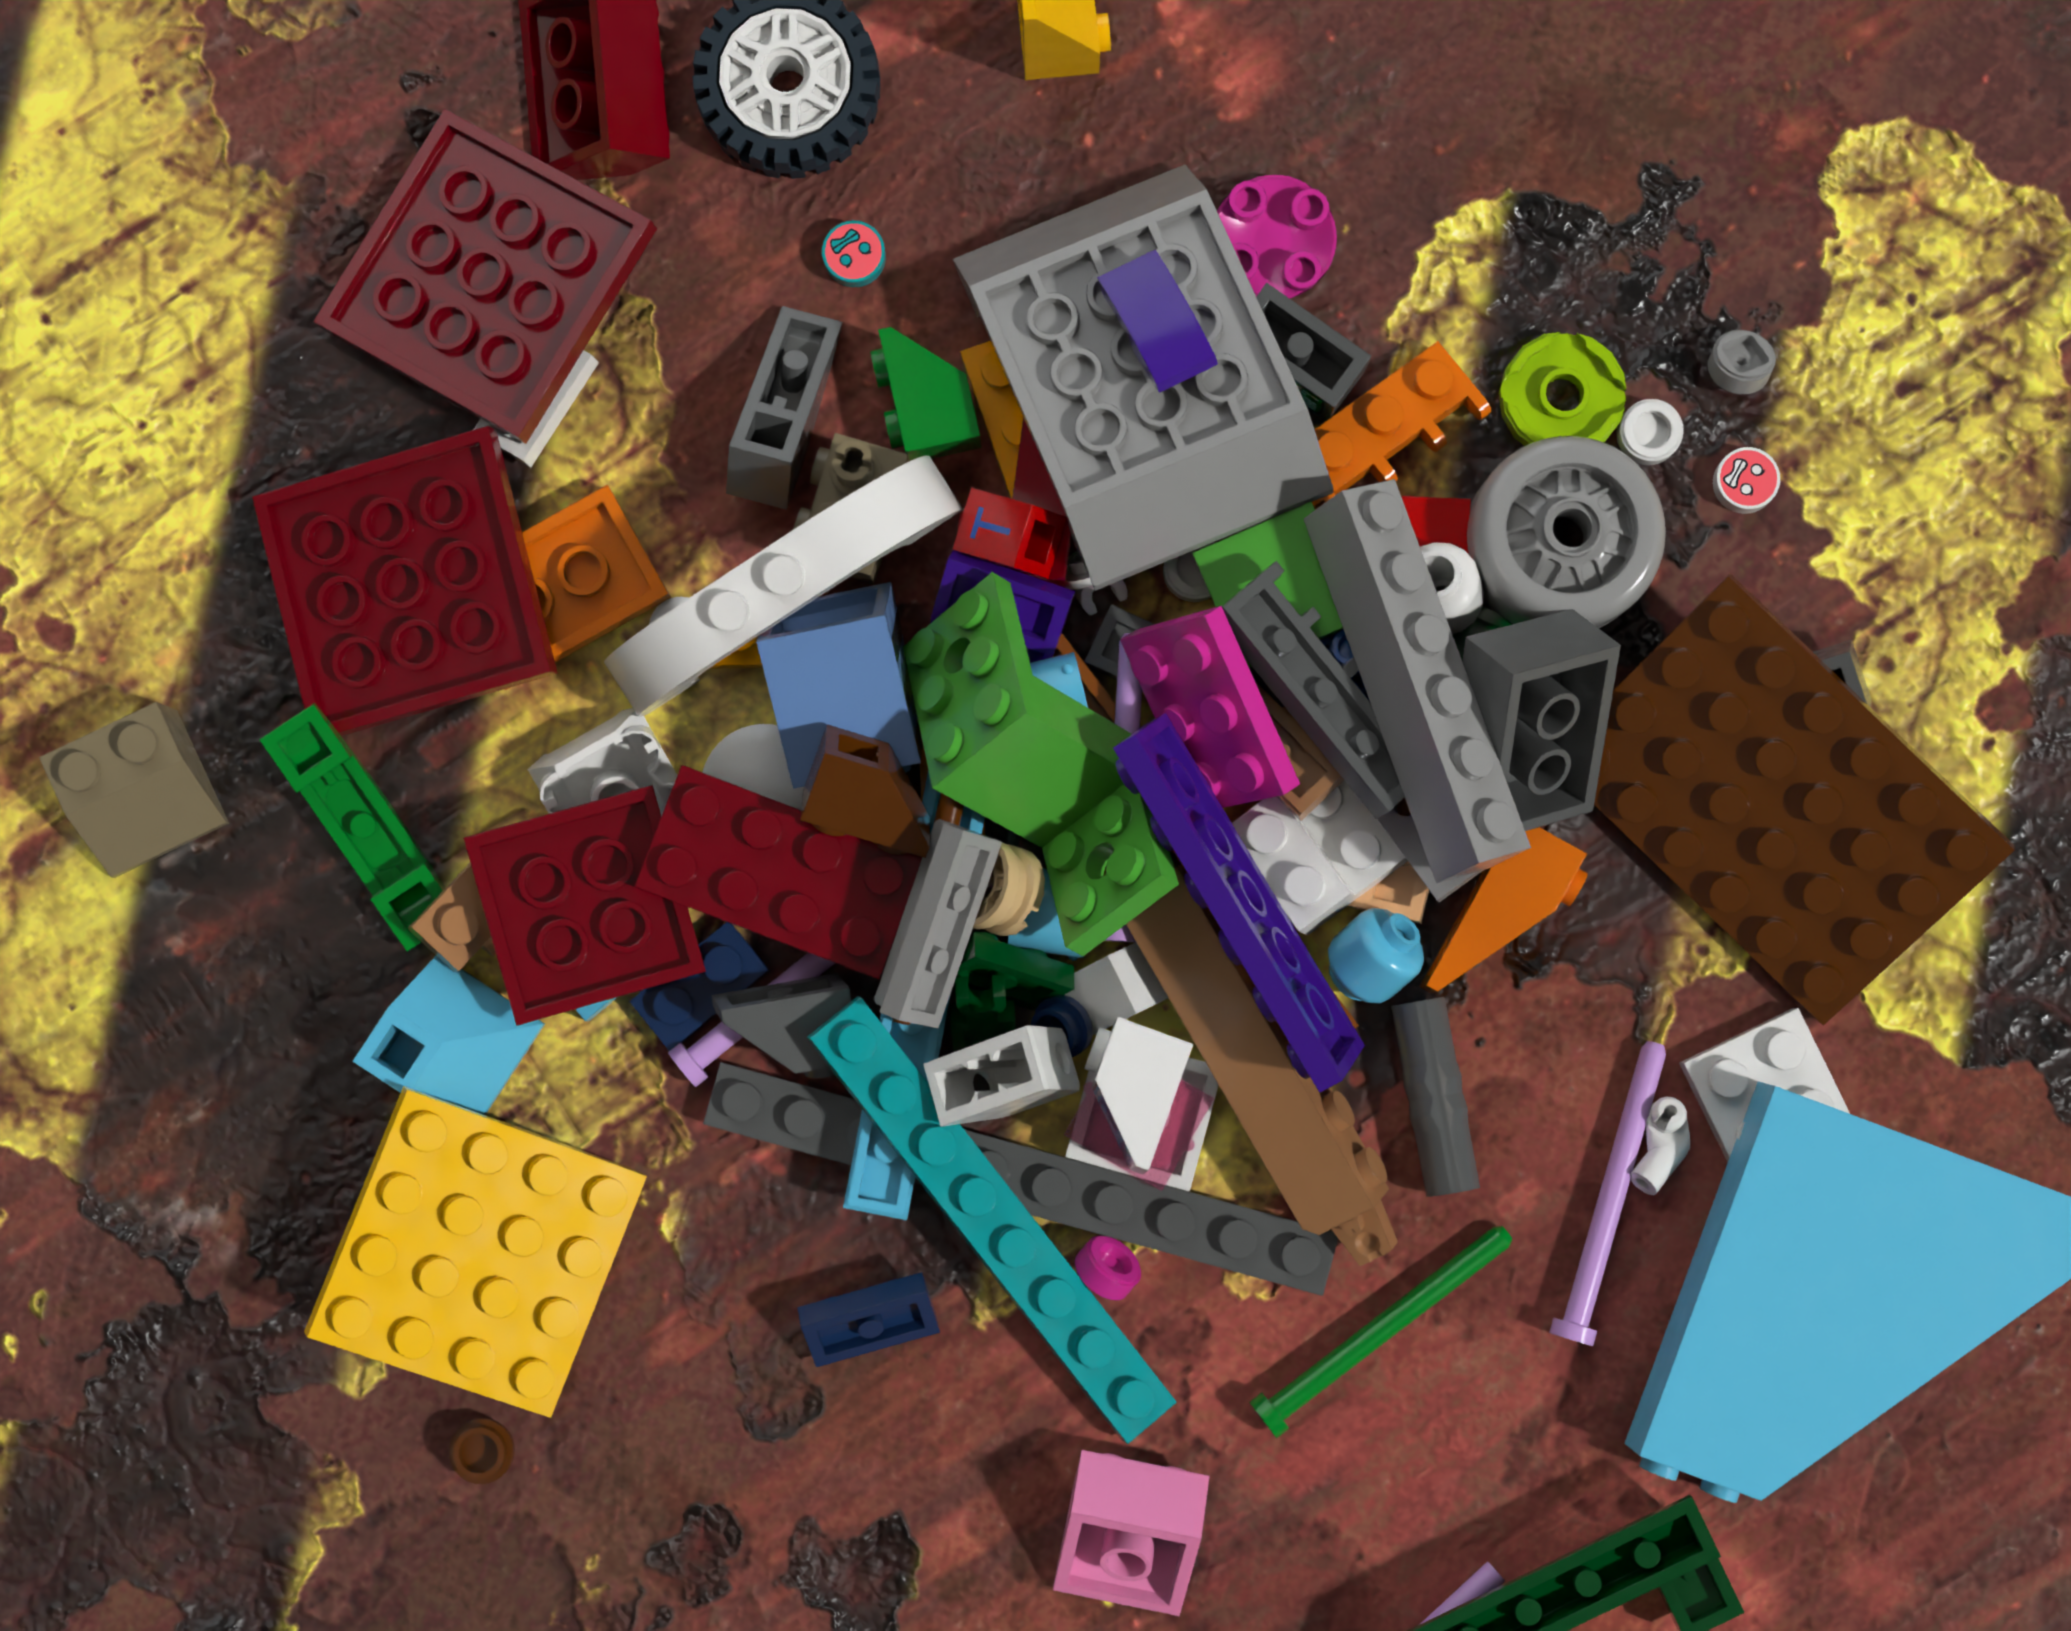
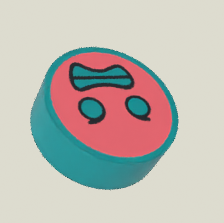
[822,220,886,287]

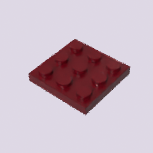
[463,785,706,1026]

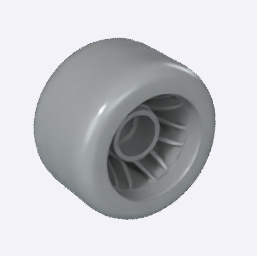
[1467,436,1666,628]

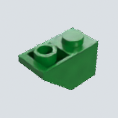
[870,327,982,461]

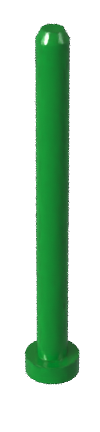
[1249,1226,1512,1439]

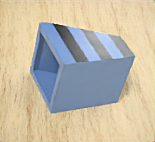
[756,582,923,789]

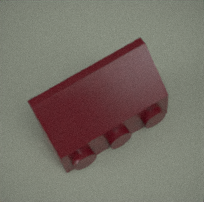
[518,0,670,180]

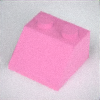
[1053,1450,1209,1616]

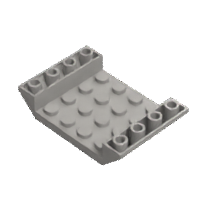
[953,164,1334,591]

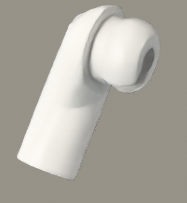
[1630,1097,1690,1195]

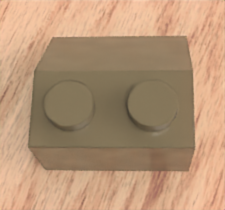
[39,702,229,878]

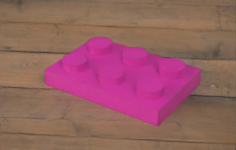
[1120,606,1300,808]

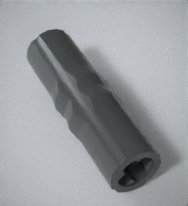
[1391,997,1480,1197]

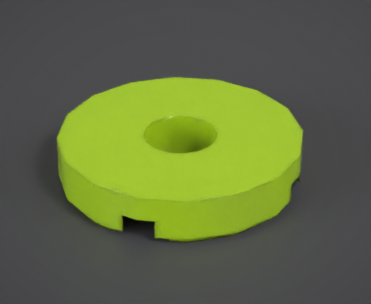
[1499,332,1626,446]

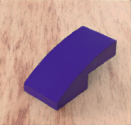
[1097,249,1218,393]

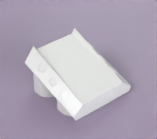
[527,708,678,816]

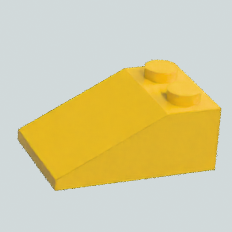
[1017,0,1111,80]

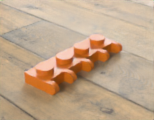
[1312,341,1491,510]

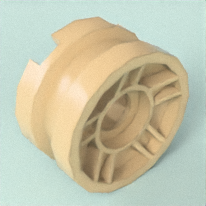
[973,843,1045,936]

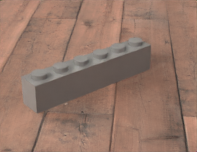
[1304,479,1531,884]

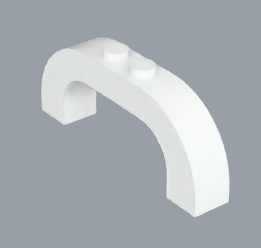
[604,455,963,717]

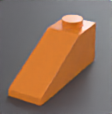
[1419,827,1588,993]

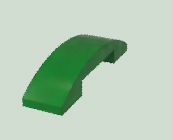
[259,703,445,952]

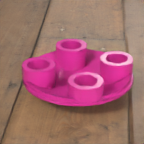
[1217,175,1337,298]

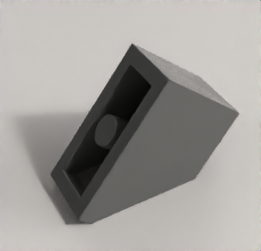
[712,973,851,1078]

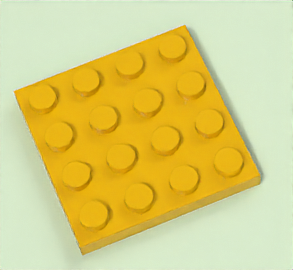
[304,1086,647,1418]

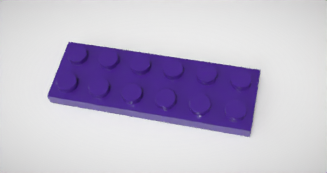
[1113,712,1365,1093]

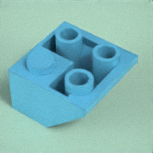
[353,956,545,1115]

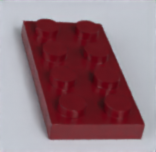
[634,765,922,979]

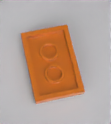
[505,485,672,690]

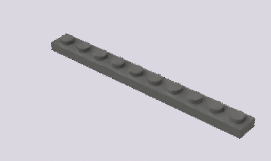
[703,1062,1338,1296]

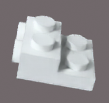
[1232,780,1408,935]

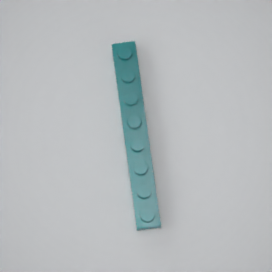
[806,997,1177,1444]

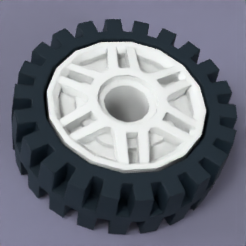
[692,0,880,179]

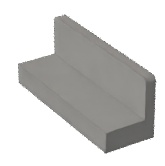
[875,819,1002,1028]

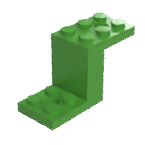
[903,572,1179,956]

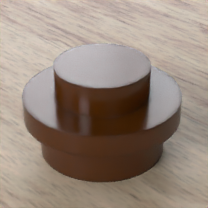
[449,1418,515,1484]

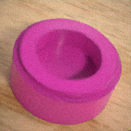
[1075,1235,1141,1300]

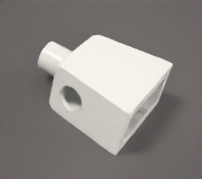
[923,1025,1080,1127]

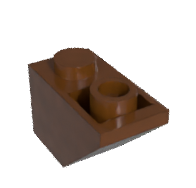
[800,724,930,858]

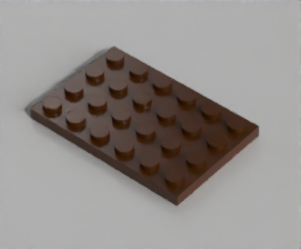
[1594,573,2015,1026]

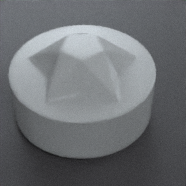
[1708,330,1776,394]

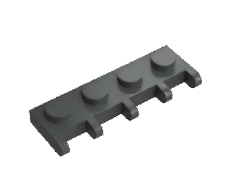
[1222,561,1405,819]

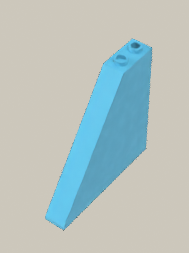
[1624,1081,2071,1503]

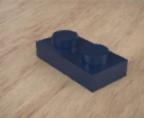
[629,922,771,1051]
[797,1272,940,1367]

